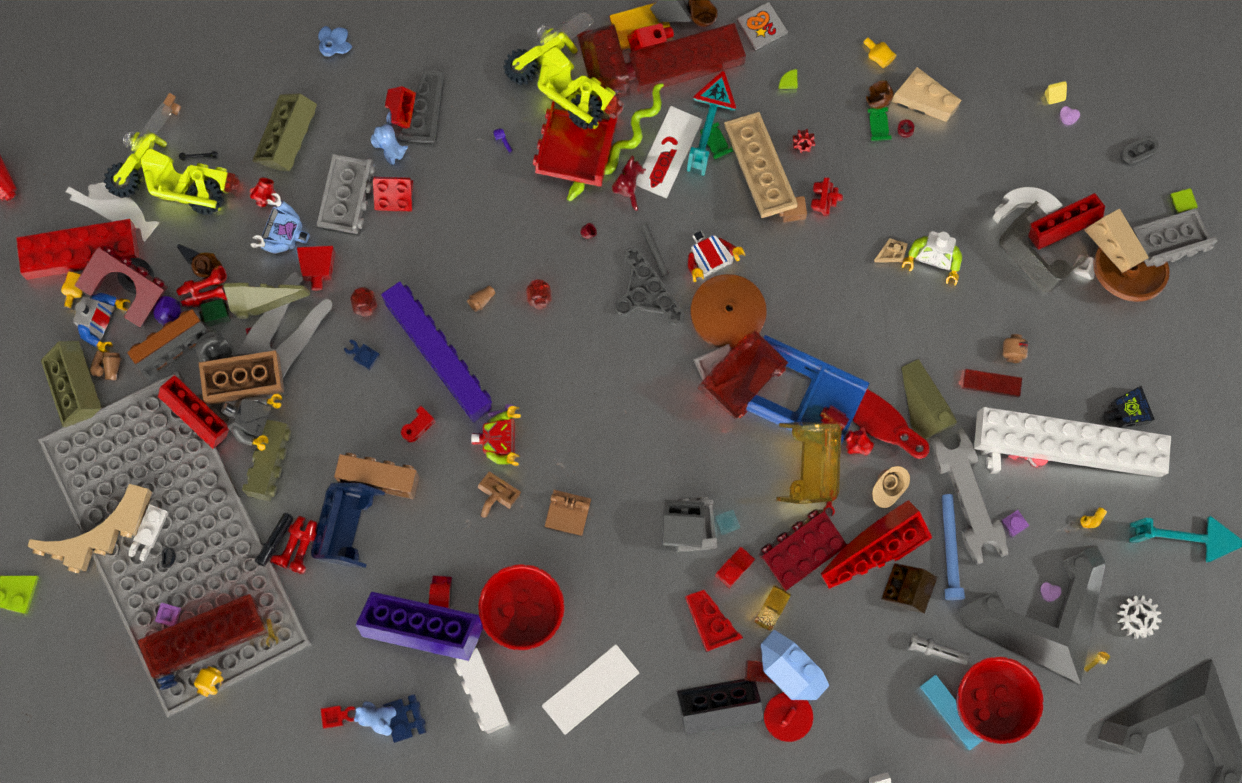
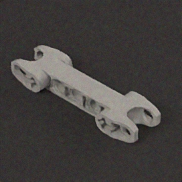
[931,428,1008,565]

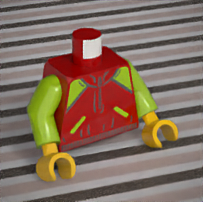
[472,406,521,466]

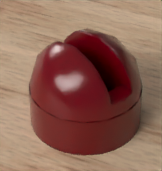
[580,223,597,239]

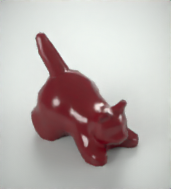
[612,155,646,211]

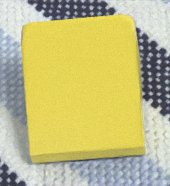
[1044,81,1067,104]

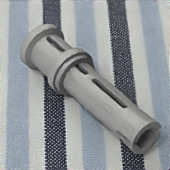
[908,633,970,665]

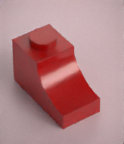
[385,86,416,129]
[715,547,755,589]

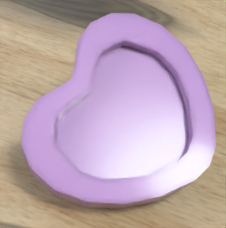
[1060,106,1080,125]
[1040,582,1061,602]

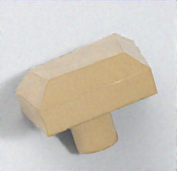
[874,238,908,263]

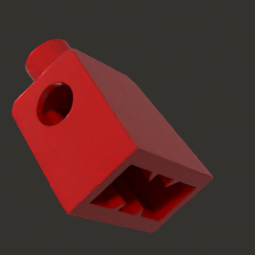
[627,23,674,54]
[297,246,335,291]

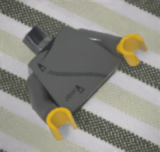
[221,394,282,451]

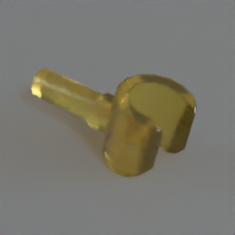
[266,619,279,647]
[1084,651,1111,672]

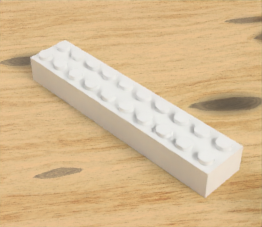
[974,407,1171,478]

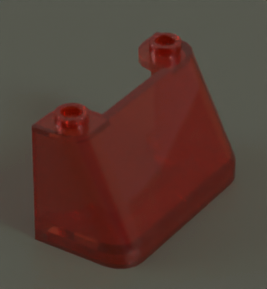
[697,330,788,419]

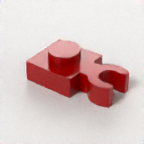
[321,706,356,729]

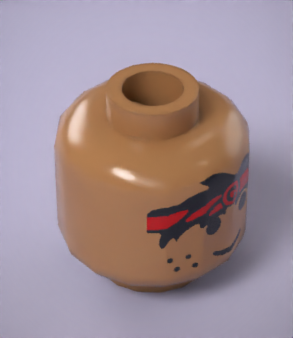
[1003,334,1029,363]

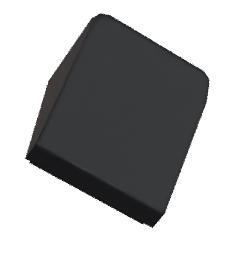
[177,244,200,265]

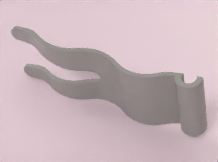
[197,271,333,431]

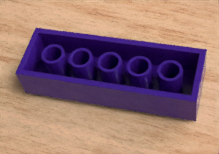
[356,591,483,661]

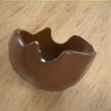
[866,80,894,109]

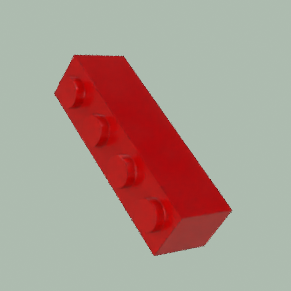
[1028,193,1105,250]
[158,375,229,449]

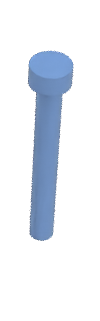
[942,494,965,601]

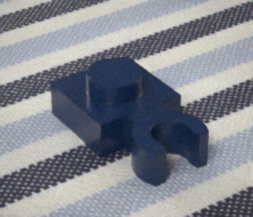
[344,339,380,371]

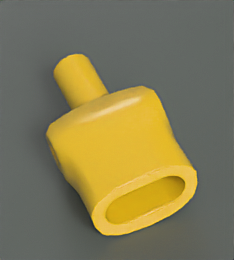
[863,37,897,69]
[61,272,84,308]

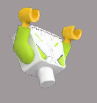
[902,231,962,285]

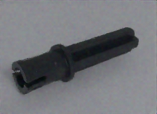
[254,513,293,567]

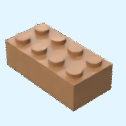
[199,350,284,405]
[334,453,419,499]

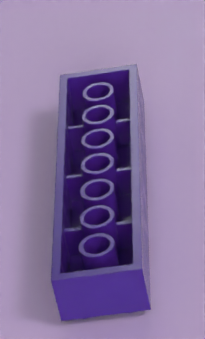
[381,281,492,423]

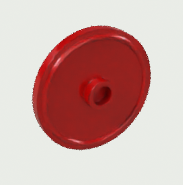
[764,692,813,742]

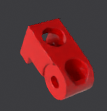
[401,406,436,443]

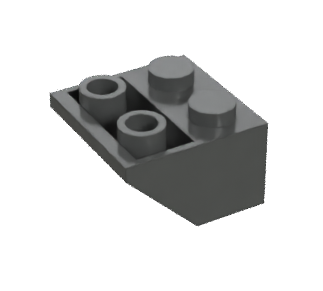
[663,500,704,548]

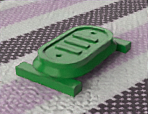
[867,107,892,141]
[700,122,733,160]

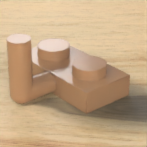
[478,471,521,518]

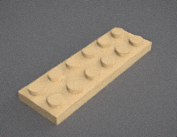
[724,112,798,218]

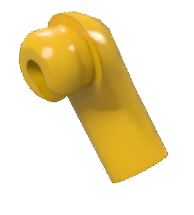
[1080,507,1107,529]

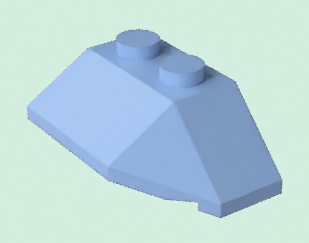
[760,630,829,700]

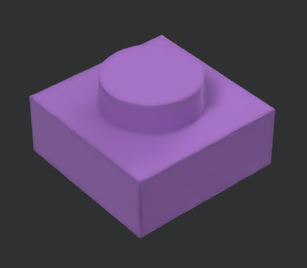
[1001,510,1029,537]
[155,603,181,627]

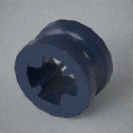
[157,674,178,690]

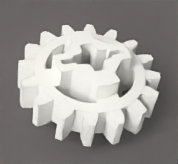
[1117,596,1162,639]

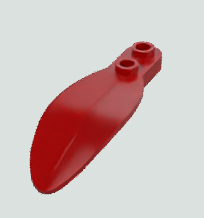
[853,389,930,459]

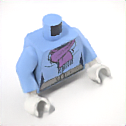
[251,193,310,254]

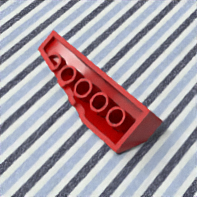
[820,500,932,589]

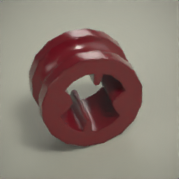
[897,119,915,138]

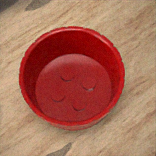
[478,564,564,650]
[956,657,1044,744]

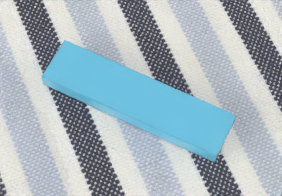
[920,675,983,751]

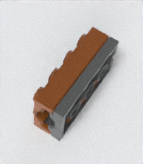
[127,309,208,379]

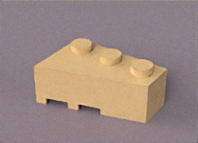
[892,67,962,122]
[1085,209,1149,273]

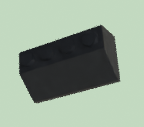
[677,677,764,735]

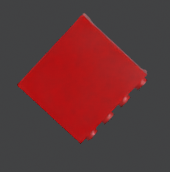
[533,102,618,187]

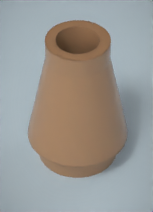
[467,285,496,312]
[102,352,122,380]

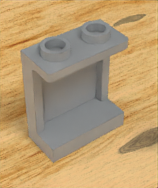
[677,497,717,552]

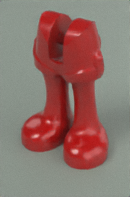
[176,266,227,307]
[270,515,317,574]

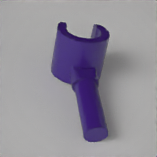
[493,128,513,153]

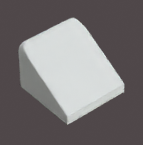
[1072,255,1095,280]

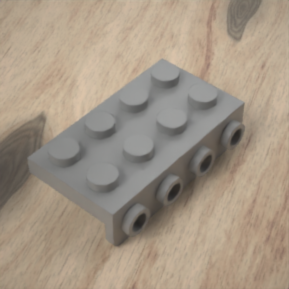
[317,154,376,234]
[1132,209,1218,267]

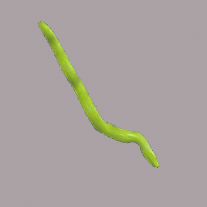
[567,83,664,201]

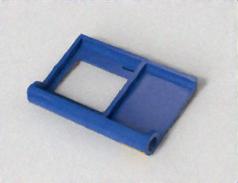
[731,335,870,452]

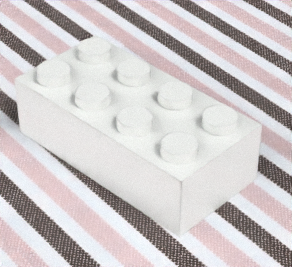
[453,648,510,734]

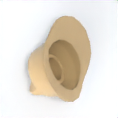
[872,466,910,508]

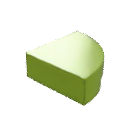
[779,69,798,89]

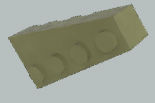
[242,419,292,502]

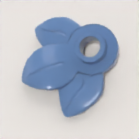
[318,26,352,57]

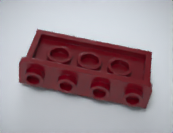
[758,509,847,591]

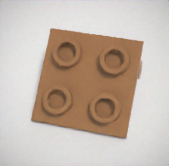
[544,490,591,536]

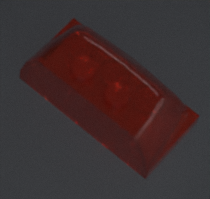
[577,23,631,102]

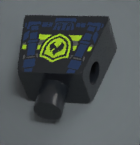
[1104,386,1155,428]

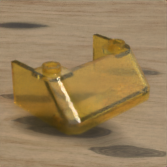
[776,422,841,504]

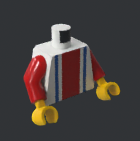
[687,231,746,282]

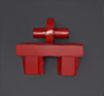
[811,177,843,216]

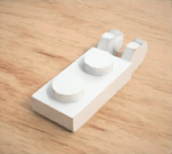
[128,504,168,561]

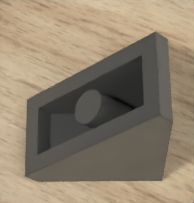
[650,0,691,23]

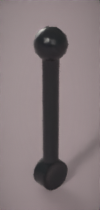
[179,151,218,161]

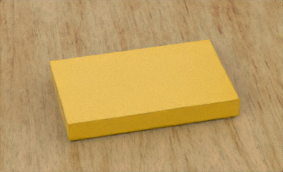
[609,2,670,51]

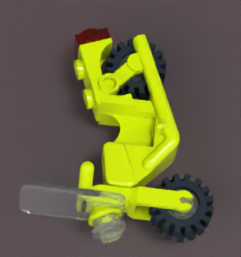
[503,10,625,129]
[104,103,240,215]

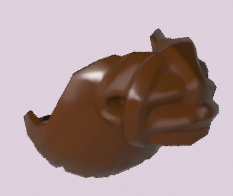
[687,0,718,27]
[191,252,225,286]

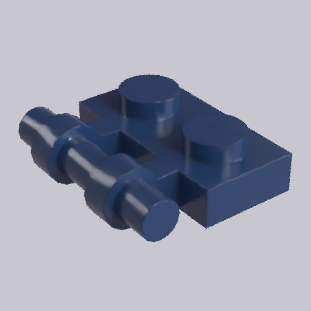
[383,694,426,743]

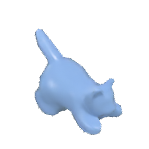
[371,111,408,166]
[354,701,396,736]

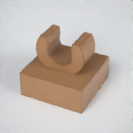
[159,93,181,116]

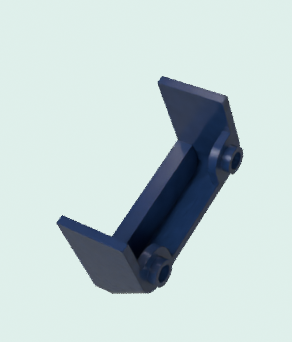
[311,483,385,568]

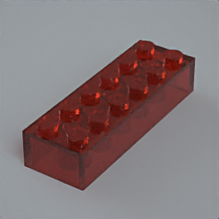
[628,23,746,95]
[138,594,268,679]

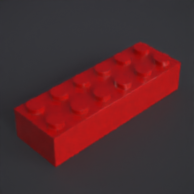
[16,219,139,280]

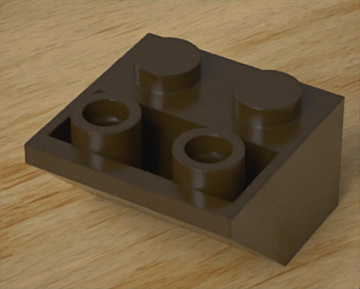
[881,563,938,614]

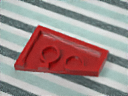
[685,590,743,652]

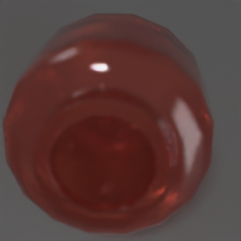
[526,279,552,309]
[350,287,377,317]

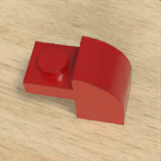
[429,576,452,609]

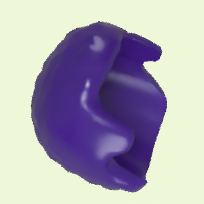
[154,296,184,326]

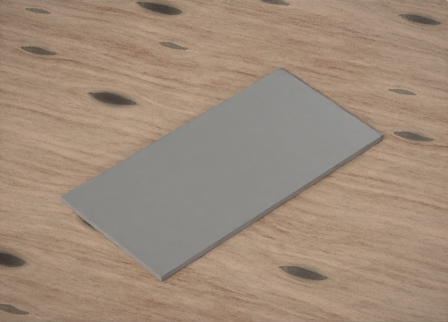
[38,371,311,717]

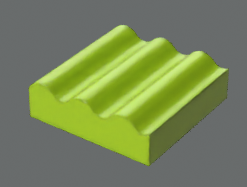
[1170,188,1198,214]

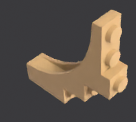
[27,484,152,574]

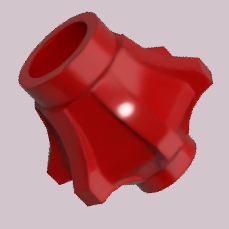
[249,177,276,207]
[844,427,874,456]

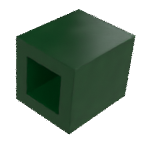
[199,299,231,327]

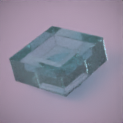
[715,510,740,535]

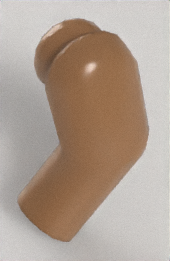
[90,351,104,377]

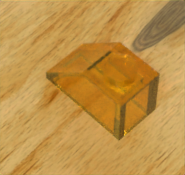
[754,585,791,631]

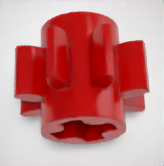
[792,129,815,153]

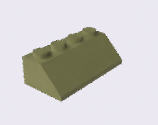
[252,93,317,171]
[41,341,101,427]

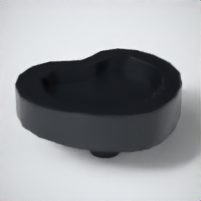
[161,547,176,568]

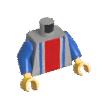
[73,293,131,353]

